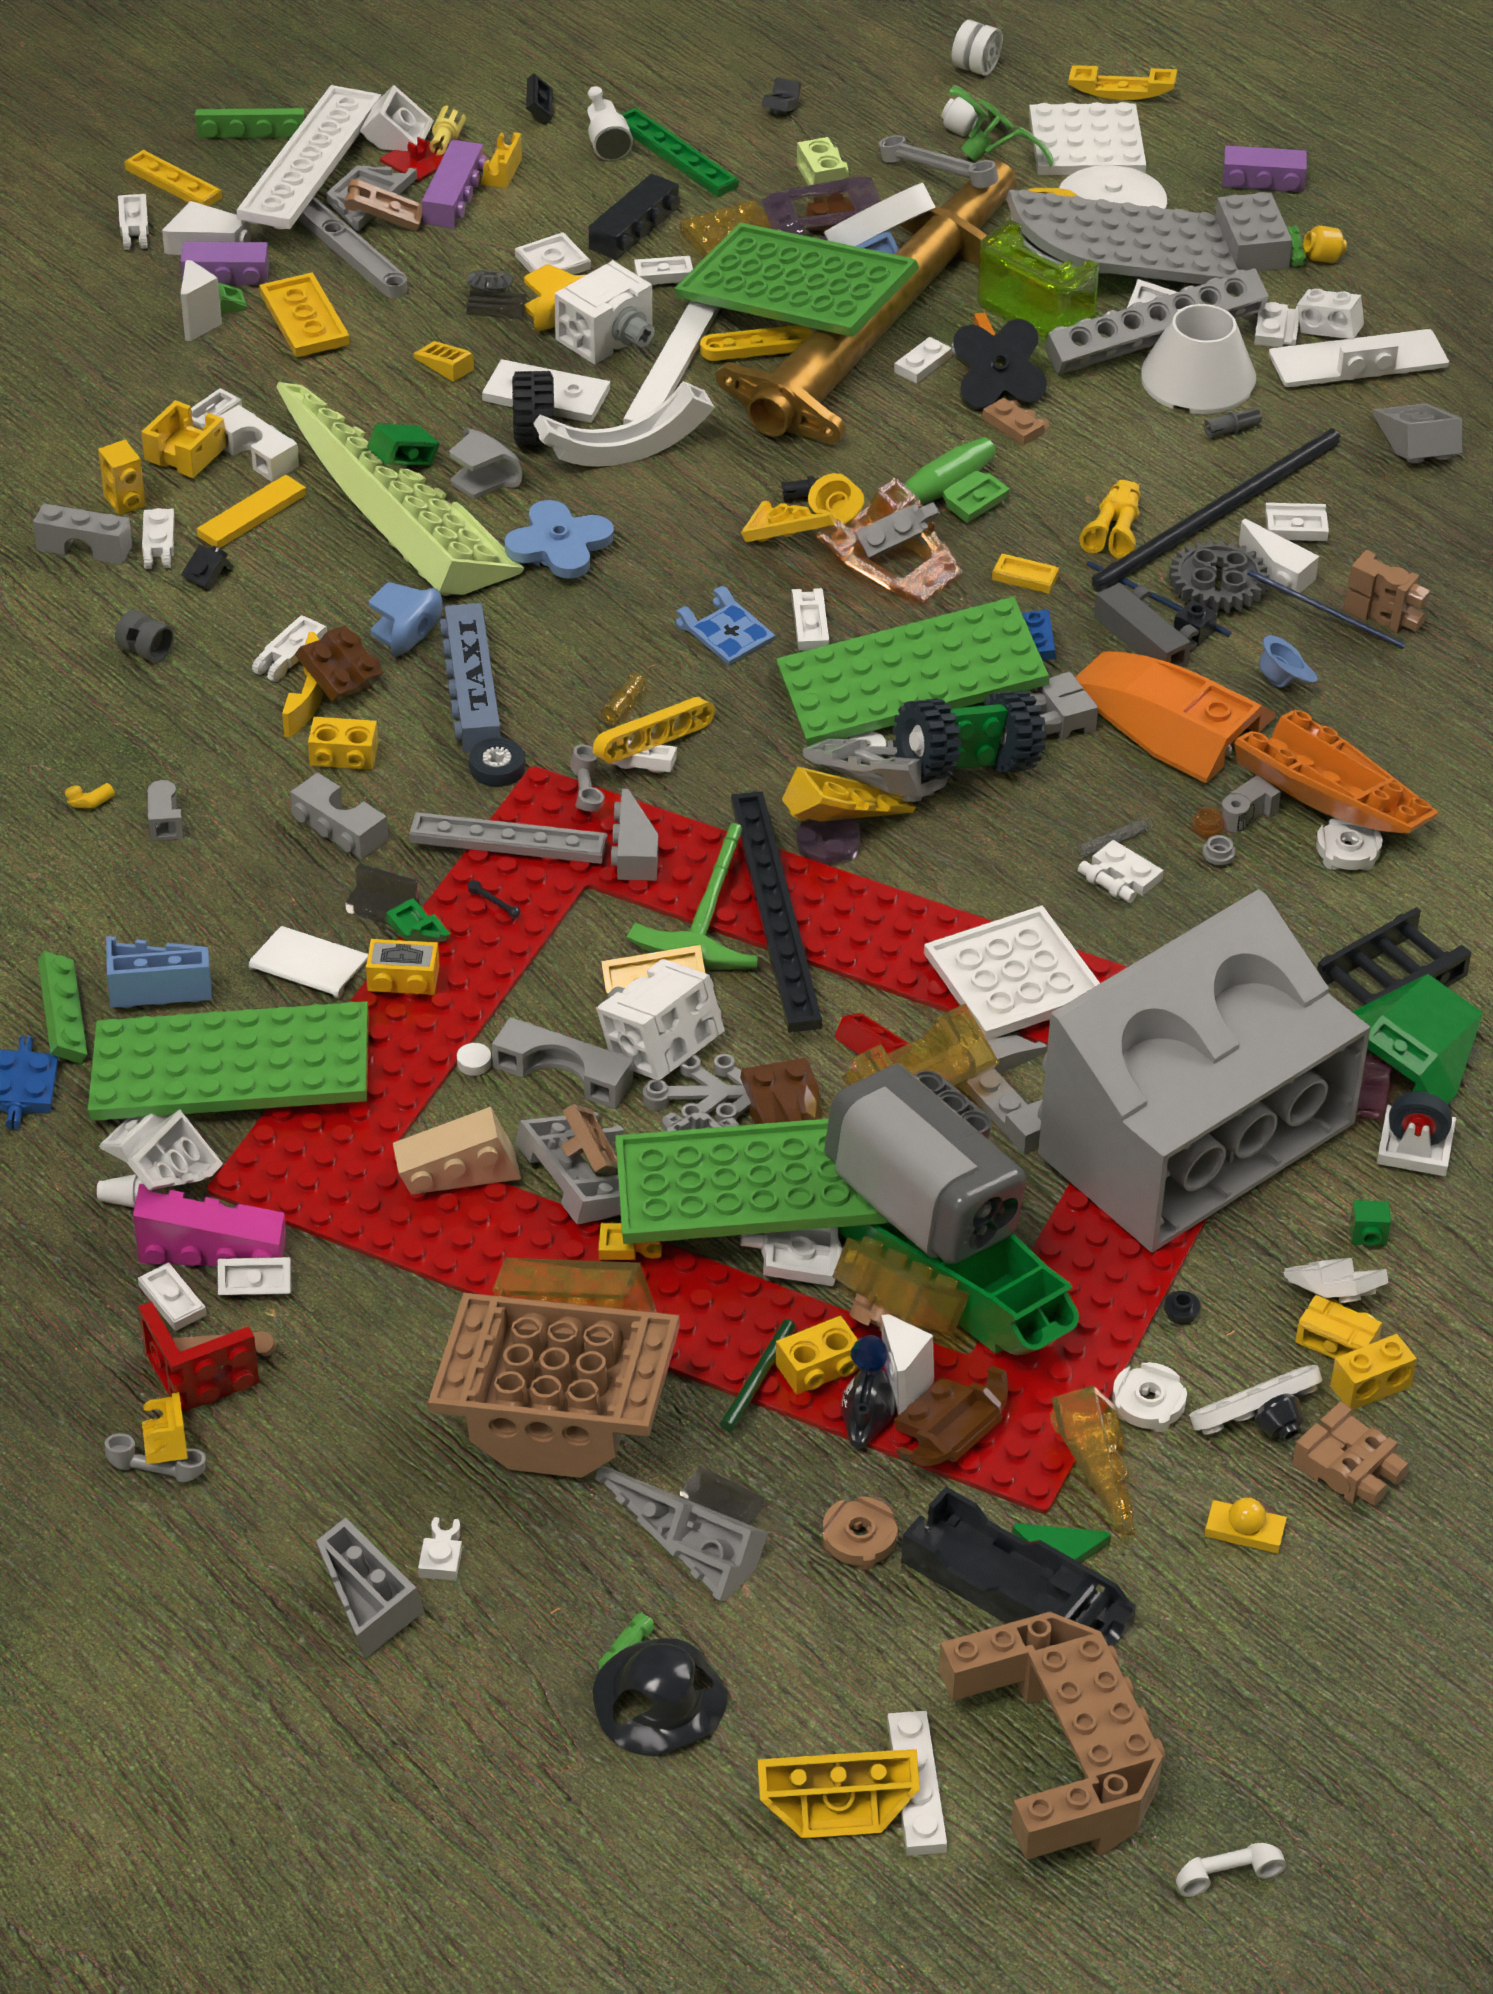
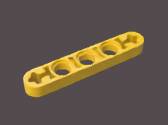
[592,697,715,764]

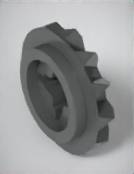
[467,269,512,291]

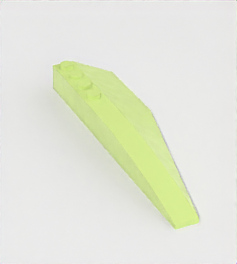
[276,382,524,596]

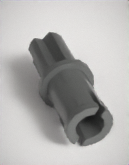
[1204,408,1262,438]

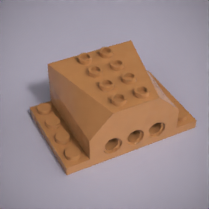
[428,1293,680,1478]

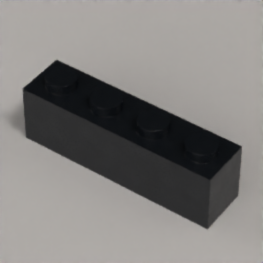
[588,173,680,260]

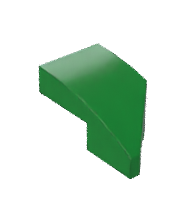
[385,898,450,942]

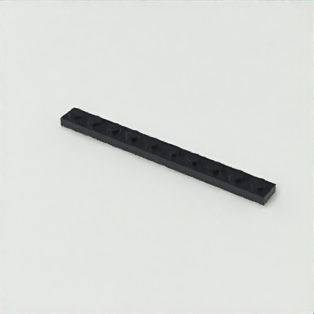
[731,791,822,1033]

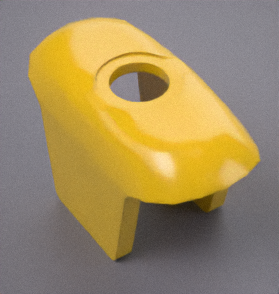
[524,264,586,331]

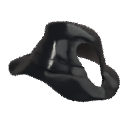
[593,1638,727,1756]

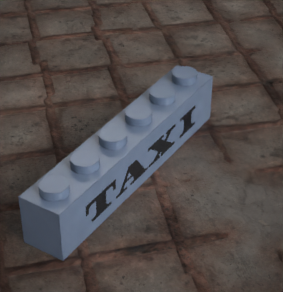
[440,603,500,752]

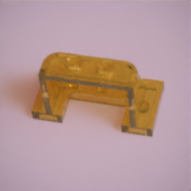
[842,1003,1000,1087]

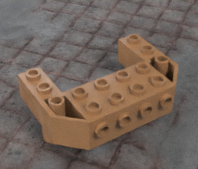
[938,1612,1166,1860]

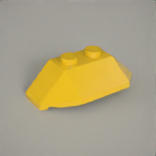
[757,1749,920,1838]

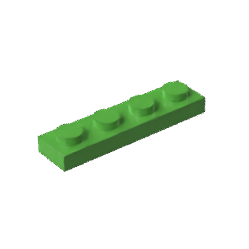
[195,108,305,138]
[38,951,87,1064]

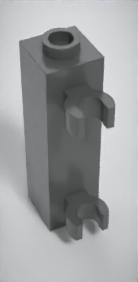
[1094,583,1199,667]

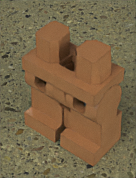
[1343,550,1431,633]
[1292,1401,1409,1506]

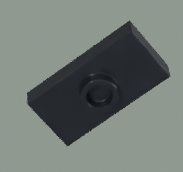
[526,73,553,125]

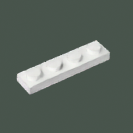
[887,1711,947,1856]

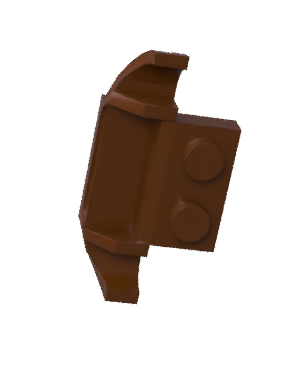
[894,1366,1008,1466]

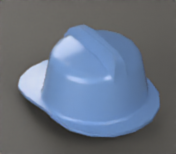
[1259,635,1318,688]

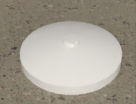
[1059,165,1167,209]

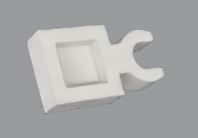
[418,1517,462,1581]

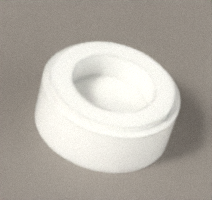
[457,1043,491,1076]

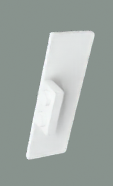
[1269,329,1449,387]

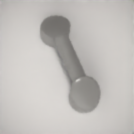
[570,744,604,812]
[105,1433,206,1482]

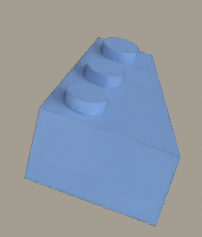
[106,936,212,1008]

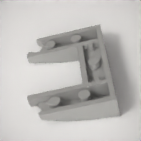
[946,1031,1047,1155]
[515,1112,624,1224]

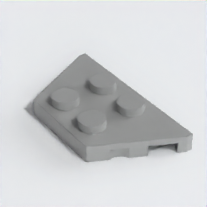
[326,165,417,231]

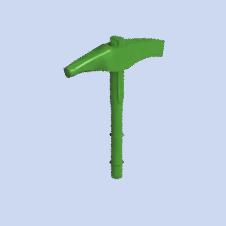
[626,823,759,970]

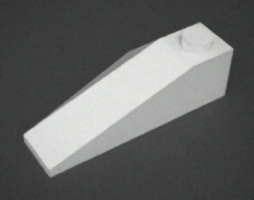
[127,1109,223,1190]

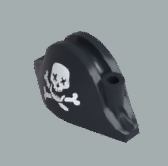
[840,1367,896,1448]

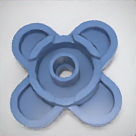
[505,500,613,578]

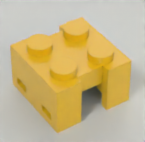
[141,400,227,478]

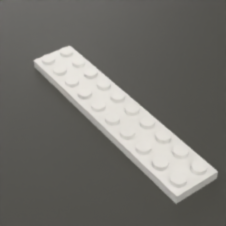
[237,85,381,229]

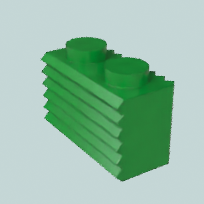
[367,423,440,466]

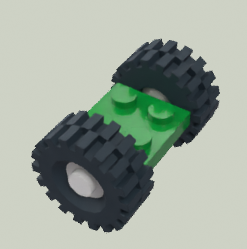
[893,690,1046,781]

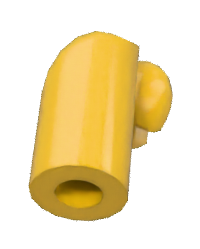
[65,783,115,809]

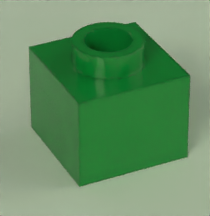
[1349,1200,1391,1246]

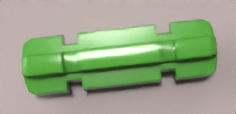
[1287,225,1306,267]
[598,1613,654,1671]

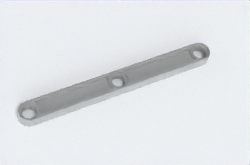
[261,168,408,298]

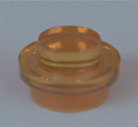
[1192,807,1224,837]

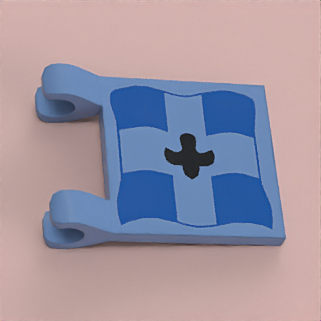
[675,586,775,666]

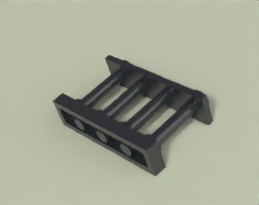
[1317,907,1472,1006]

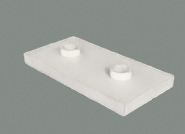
[482,359,610,423]

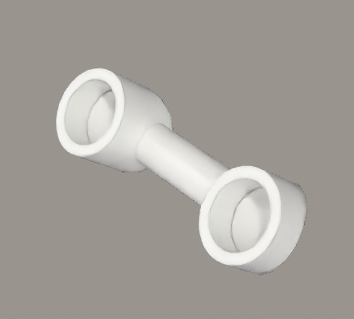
[1176,1843,1287,1897]

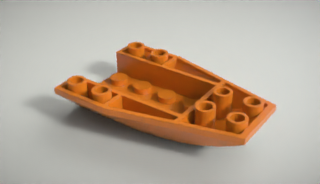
[1075,651,1276,783]
[1234,710,1439,833]

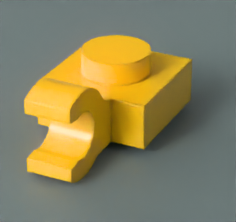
[598,1223,662,1260]

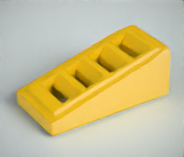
[413,341,474,382]

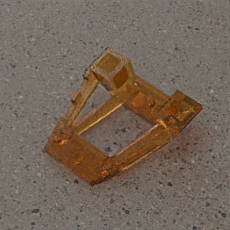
[816,477,962,604]

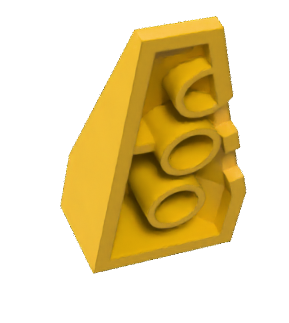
[782,766,916,822]

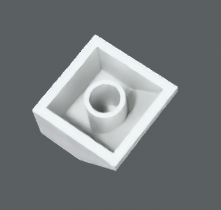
[360,85,434,151]

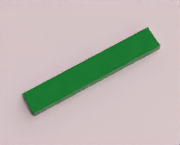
[620,108,739,197]

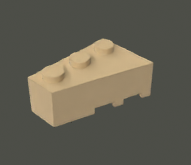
[393,1107,521,1195]

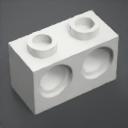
[1297,289,1364,339]

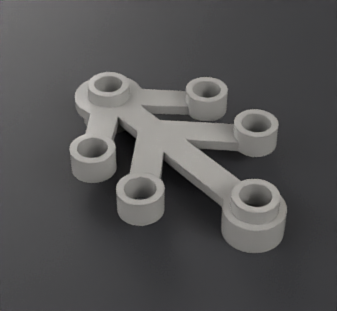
[643,1054,751,1122]

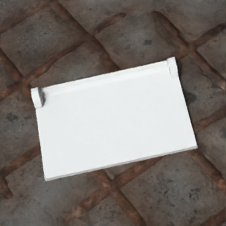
[249,926,368,999]

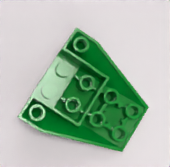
[1352,974,1483,1105]

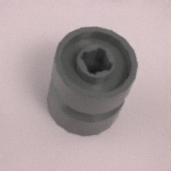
[115,609,175,663]

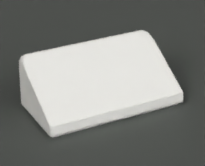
[99,1114,171,1163]

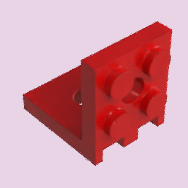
[138,1301,259,1413]

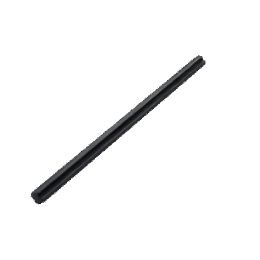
[1091,428,1341,591]

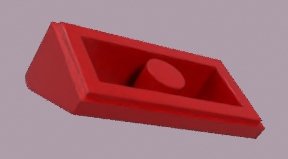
[835,1013,912,1069]

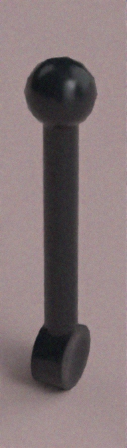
[468,880,521,919]

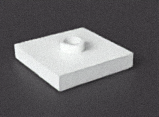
[515,232,591,275]

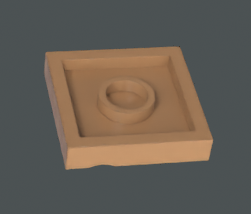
[561,1104,618,1176]

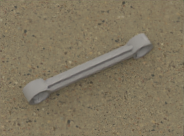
[879,135,998,188]

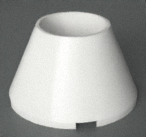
[1141,304,1256,414]

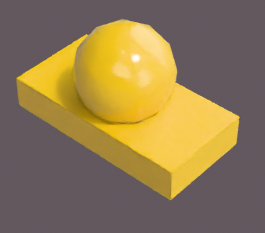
[1204,1497,1287,1554]

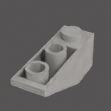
[611,789,658,880]

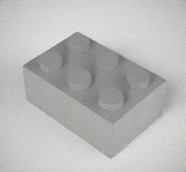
[1215,192,1292,271]

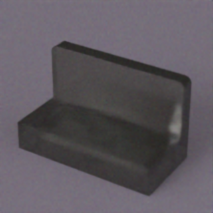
[345,864,419,925]

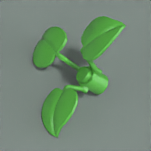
[948,85,1053,167]

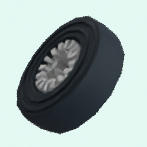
[468,738,526,787]

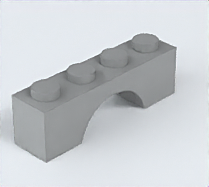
[492,1017,633,1110]

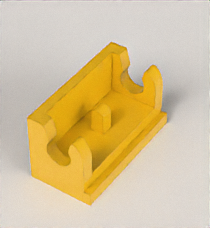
[481,132,522,189]
[142,1392,188,1464]

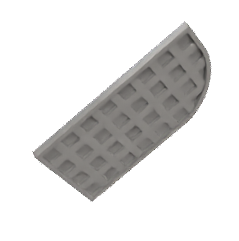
[1006,189,1238,284]

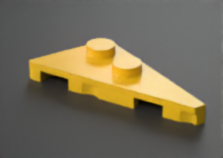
[741,501,837,542]

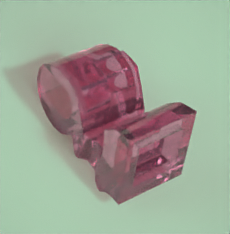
[1356,1055,1392,1120]

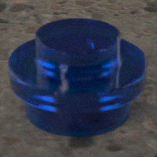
[851,1335,888,1371]

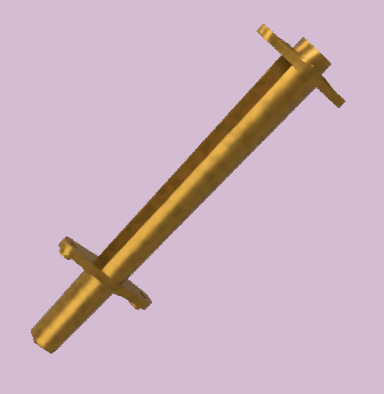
[716,160,1017,444]

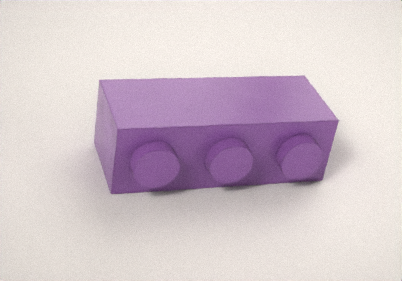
[1222,145,1307,192]
[180,242,269,285]

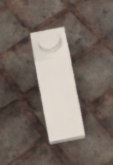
[1239,519,1319,593]

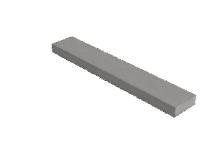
[409,812,607,864]

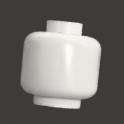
[941,97,978,137]

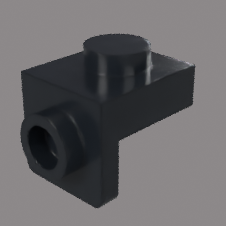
[762,77,801,115]
[181,544,234,591]

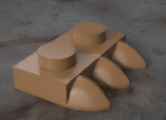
[982,398,1049,445]

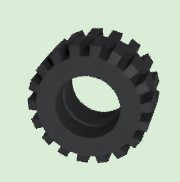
[512,371,555,445]

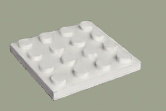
[1029,102,1146,175]
[924,905,1100,1040]

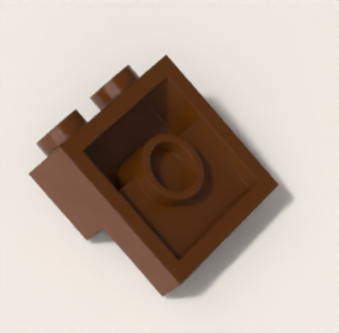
[294,625,384,702]

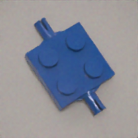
[0,1035,58,1130]

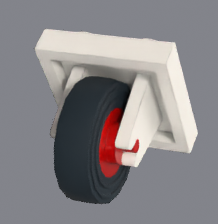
[1377,1092,1456,1176]

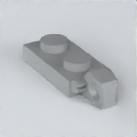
[855,502,939,560]

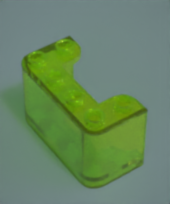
[977,220,1099,339]

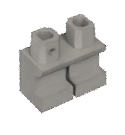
[1030,671,1098,740]

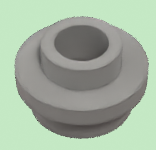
[1202,835,1235,865]

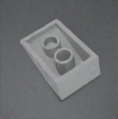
[1373,403,1462,463]

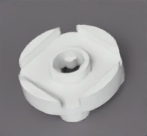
[1316,818,1382,870]
[1112,1362,1187,1432]

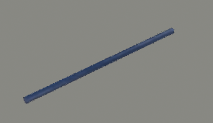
[1086,561,1232,637]
[1247,569,1406,649]

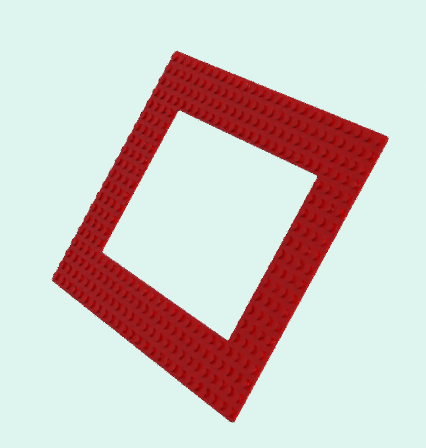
[208,766,1208,1514]

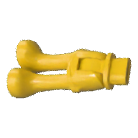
[1079,480,1141,559]

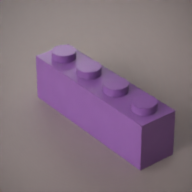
[422,140,487,229]

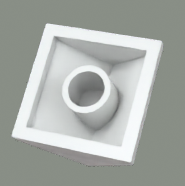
[181,260,222,341]
[881,1314,934,1415]

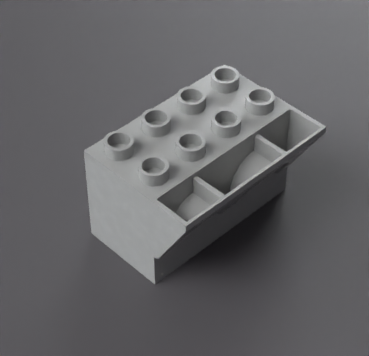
[1038,889,1371,1253]

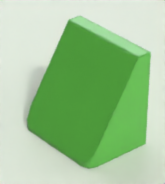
[218,283,247,314]

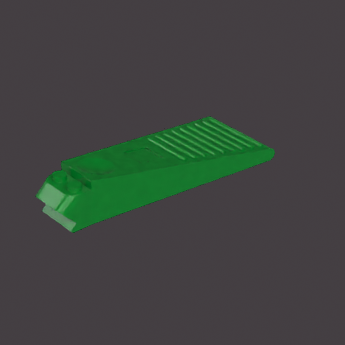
[838,1223,1079,1355]

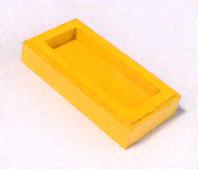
[992,554,1059,594]

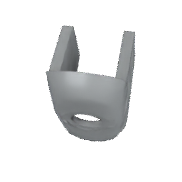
[449,428,523,499]

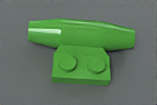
[897,437,1010,523]

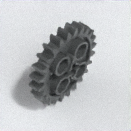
[1169,539,1269,613]

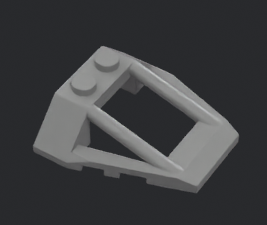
[803,739,948,802]

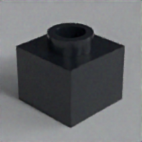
[1174,600,1218,646]

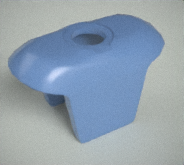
[369,582,443,658]

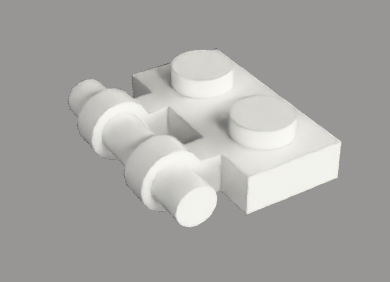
[1078,840,1164,903]

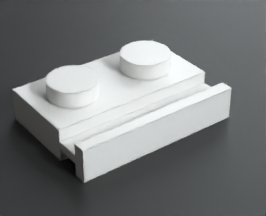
[1254,302,1299,347]
[1265,503,1329,541]

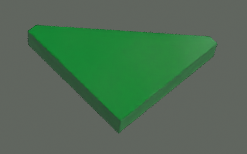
[1012,1523,1111,1563]

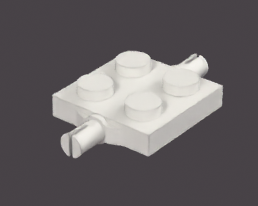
[740,1227,862,1286]

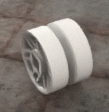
[951,20,1003,76]

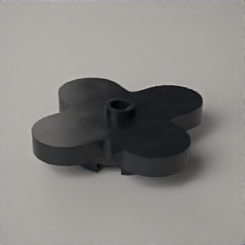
[952,319,1047,411]

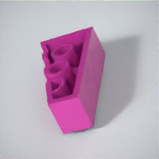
[133,1184,286,1266]

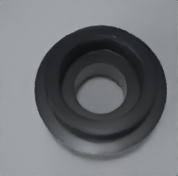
[1164,1291,1201,1325]

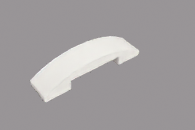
[824,182,935,246]

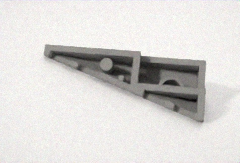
[595,1467,768,1601]

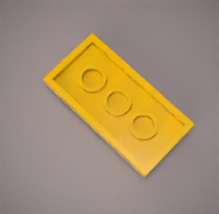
[259,272,350,357]

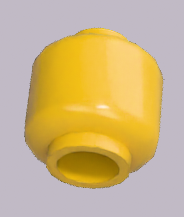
[1303,225,1347,264]

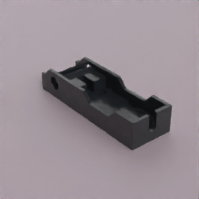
[901,1486,1136,1647]

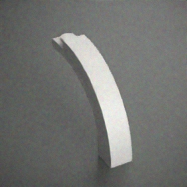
[533,381,715,467]

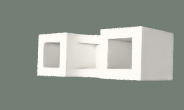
[219,405,299,482]

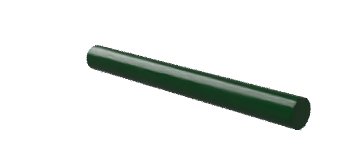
[720,1319,796,1432]

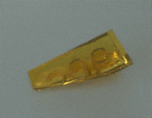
[1050,1385,1135,1536]

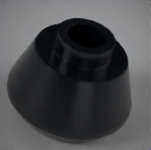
[1255,1393,1303,1441]

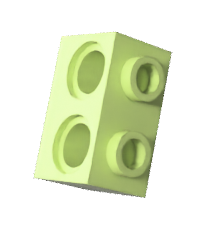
[797,137,849,195]

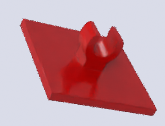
[380,137,445,183]

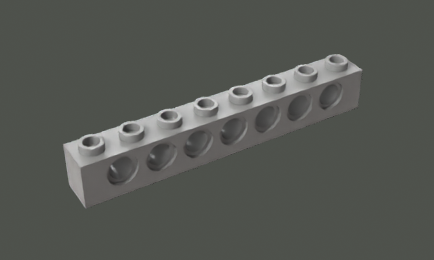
[1044,268,1269,376]

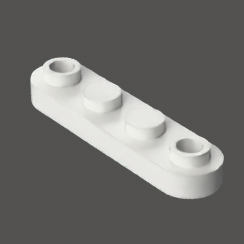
[1189,1365,1322,1435]

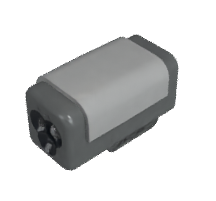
[824,1064,1026,1264]

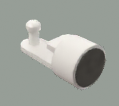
[587,86,633,161]

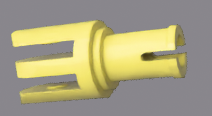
[429,106,466,155]

